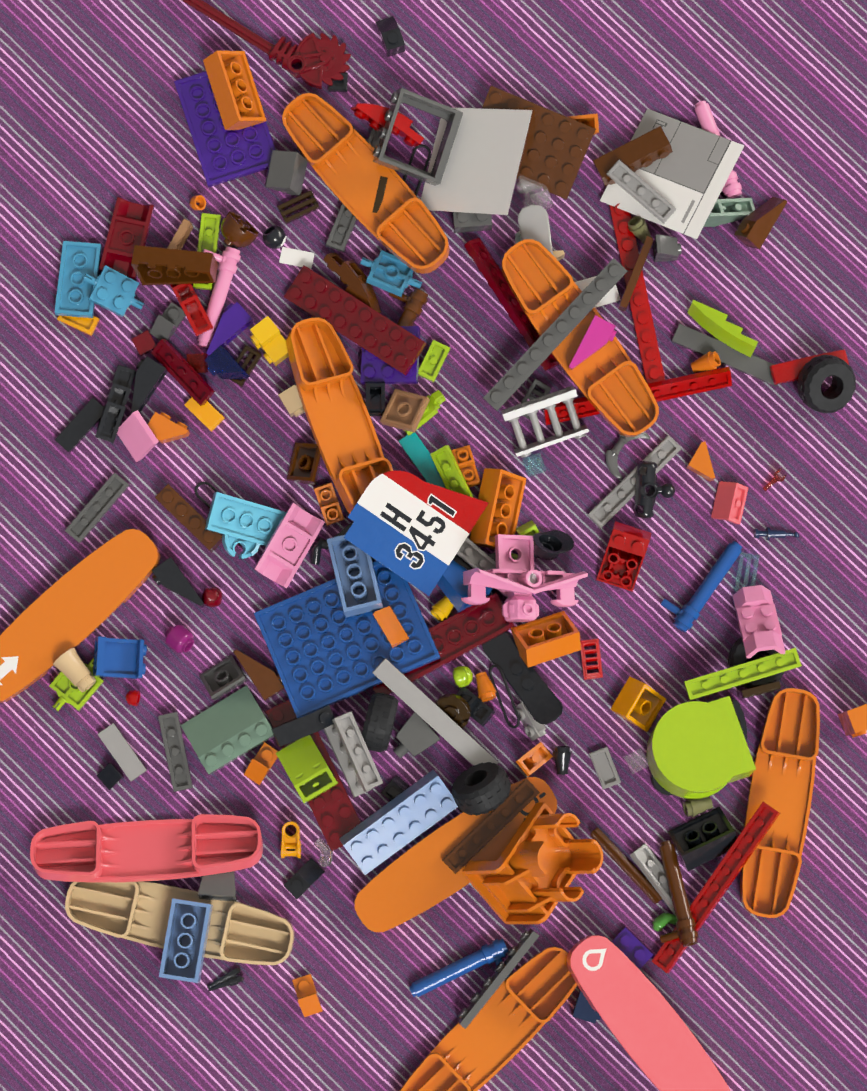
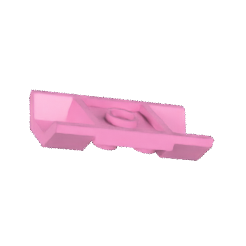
[254,502,325,588]
[733,585,785,659]

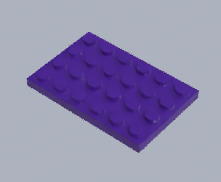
[174,71,275,188]

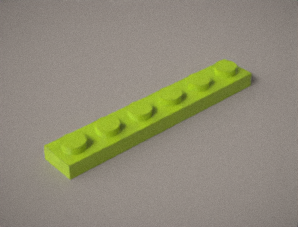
[684,648,802,701]

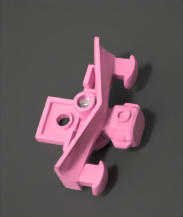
[461,534,588,622]

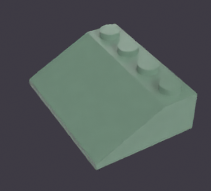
[181,685,274,775]

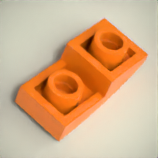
[451,445,481,488]
[313,482,344,526]

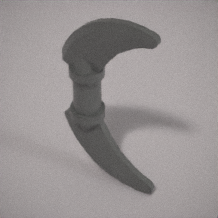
[606,432,651,480]

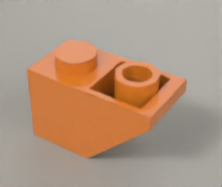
[148,412,190,444]

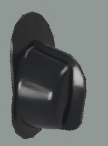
[533,530,574,561]

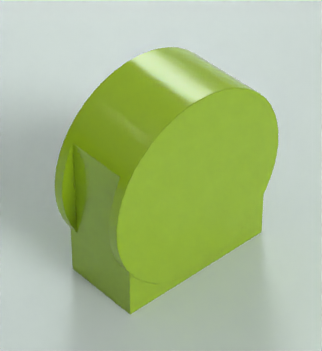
[647,696,756,799]

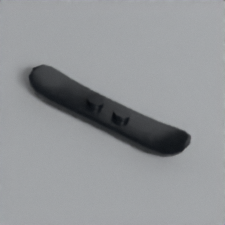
[482,632,563,725]

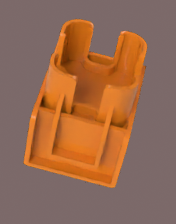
[462,802,603,924]

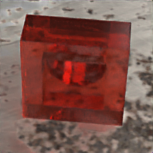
[187,353,208,373]

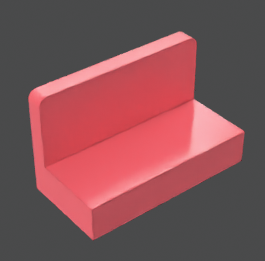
[711,481,748,524]

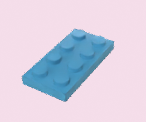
[54,241,102,318]

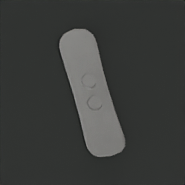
[518,205,553,255]

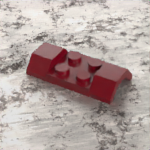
[99,197,154,279]

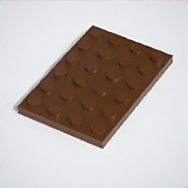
[482,85,596,200]

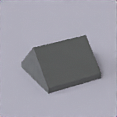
[265,150,307,197]
[199,655,248,701]

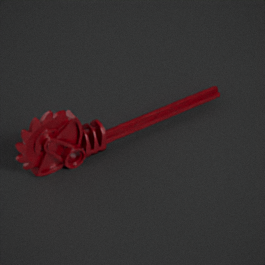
[181,0,351,89]

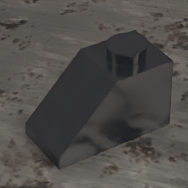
[376,16,405,57]

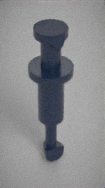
[754,527,799,540]

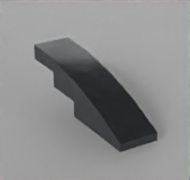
[95,365,136,443]

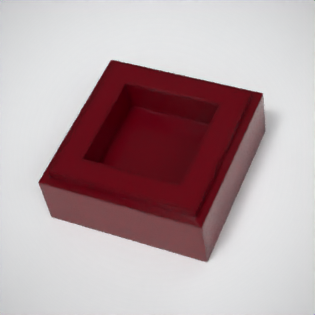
[131,330,156,356]

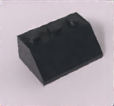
[667,806,737,871]

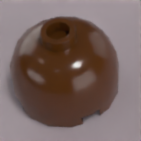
[221,211,258,248]

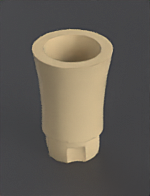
[53,647,96,693]

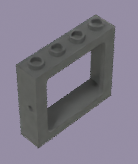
[373,88,463,186]

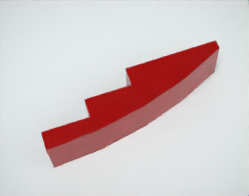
[170,284,213,337]
[770,349,849,385]

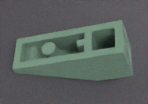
[703,198,755,227]

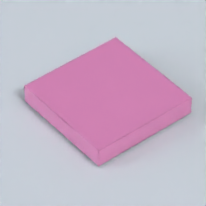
[117,410,159,462]

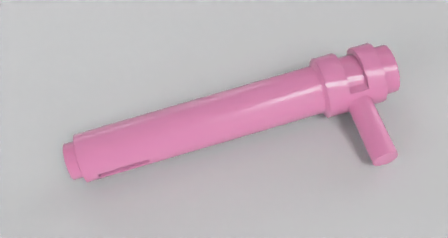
[695,101,742,199]
[198,247,241,348]

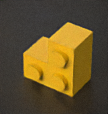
[250,316,289,366]

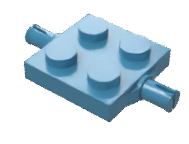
[360,250,423,297]
[83,265,144,317]

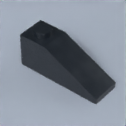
[131,356,168,414]
[152,557,206,608]
[271,705,334,747]

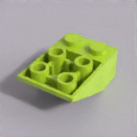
[276,735,338,803]

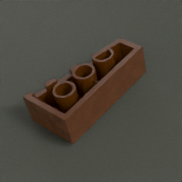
[131,245,218,285]

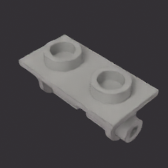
[516,702,547,741]

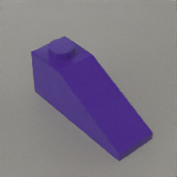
[207,302,253,359]

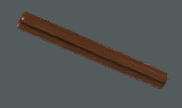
[590,827,662,904]

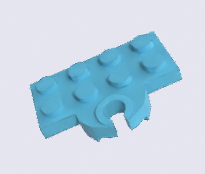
[205,492,287,559]

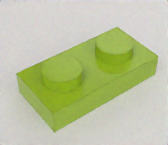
[418,340,450,383]

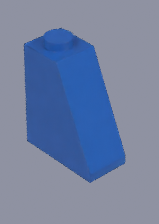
[437,560,493,612]

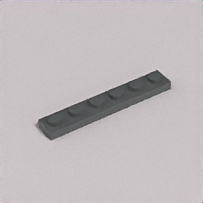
[457,928,539,1029]

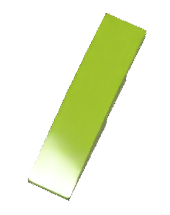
[687,300,758,358]

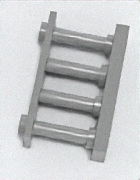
[501,386,589,458]
[324,712,383,797]

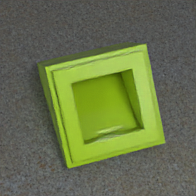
[516,520,540,536]

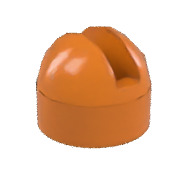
[189,195,206,211]

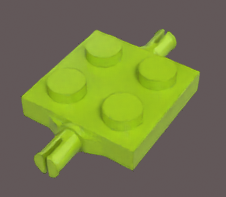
[49,658,104,711]

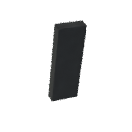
[55,398,104,453]

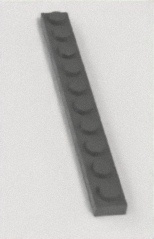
[483,258,627,411]

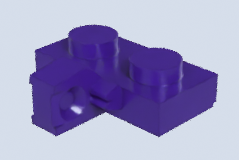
[612,927,653,969]

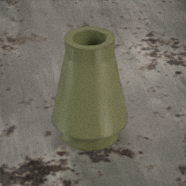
[628,216,652,244]
[682,797,713,817]

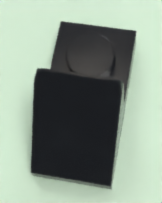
[366,381,385,416]
[283,858,325,899]

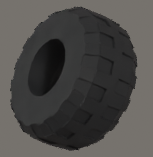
[797,354,856,414]
[728,637,784,689]
[362,693,399,752]
[452,762,511,815]

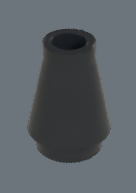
[553,746,572,775]

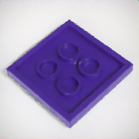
[360,326,420,384]

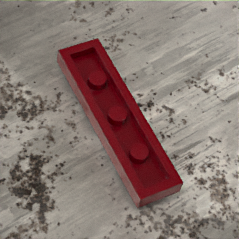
[151,339,215,406]

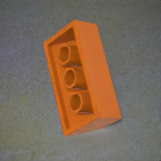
[203,51,267,130]
[470,468,527,550]

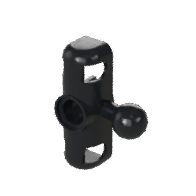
[634,461,675,519]

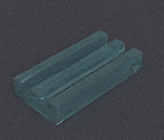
[734,552,760,591]

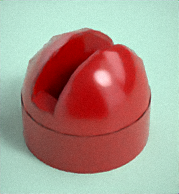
[125,690,140,706]

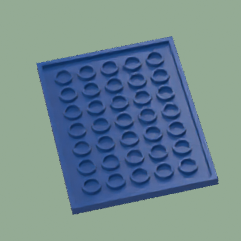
[254,561,440,718]

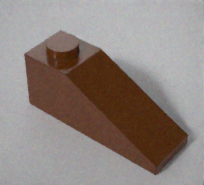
[734,197,788,249]
[233,650,285,701]

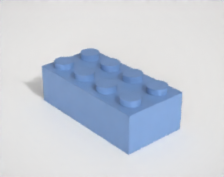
[327,535,383,617]
[159,898,213,983]

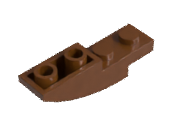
[323,253,381,313]

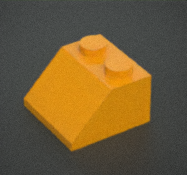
[610,676,666,732]

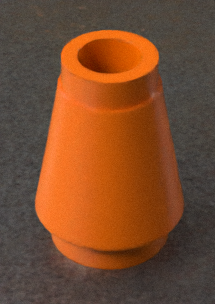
[691,351,721,373]
[475,672,497,702]

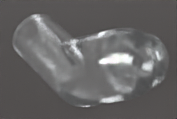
[314,838,333,867]

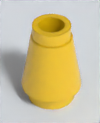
[430,595,453,621]

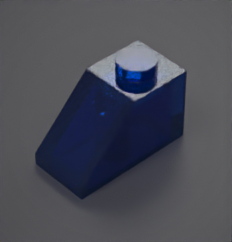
[205,345,250,379]

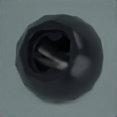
[262,225,286,249]

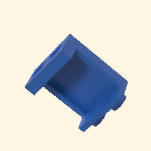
[93,636,147,679]

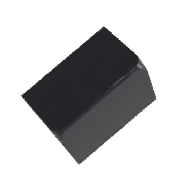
[97,763,124,790]
[381,775,410,801]

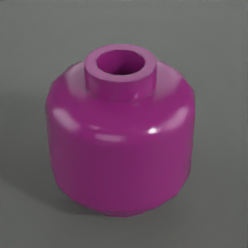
[165,624,194,653]

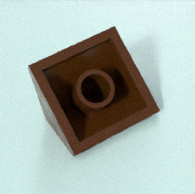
[287,442,322,486]

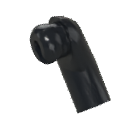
[310,538,329,565]

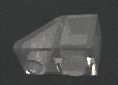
[516,175,553,210]

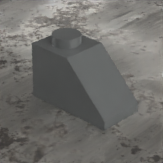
[653,235,681,262]

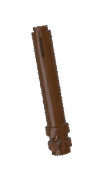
[389,288,428,326]
[659,841,699,947]

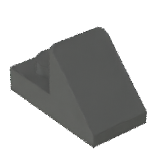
[150,302,186,341]

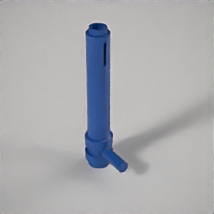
[661,541,742,633]
[409,938,510,997]

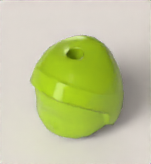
[453,666,473,687]

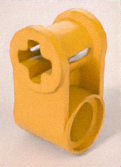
[281,821,301,859]

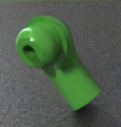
[653,913,677,932]

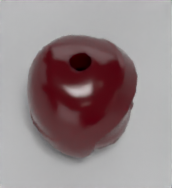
[202,587,223,607]

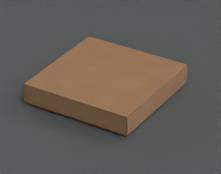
[380,389,430,433]

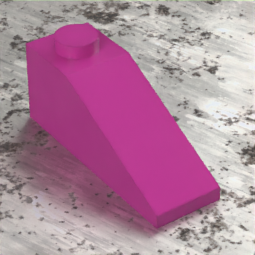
[569,315,617,370]

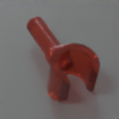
[763,468,787,491]

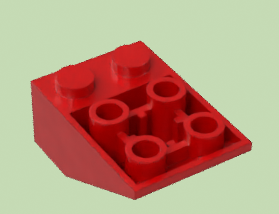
[596,521,652,592]

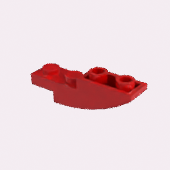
[351,103,424,147]

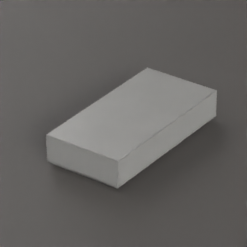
[589,747,621,790]

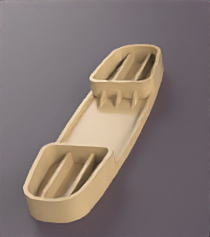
[65,881,294,965]

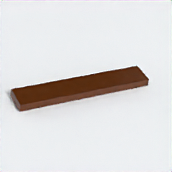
[442,778,540,874]

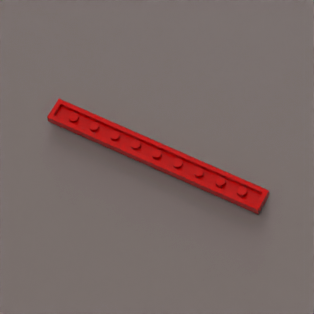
[608,203,665,384]
[543,367,732,425]
[651,801,780,974]

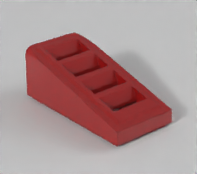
[580,639,603,680]

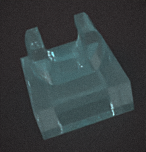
[522,453,546,478]

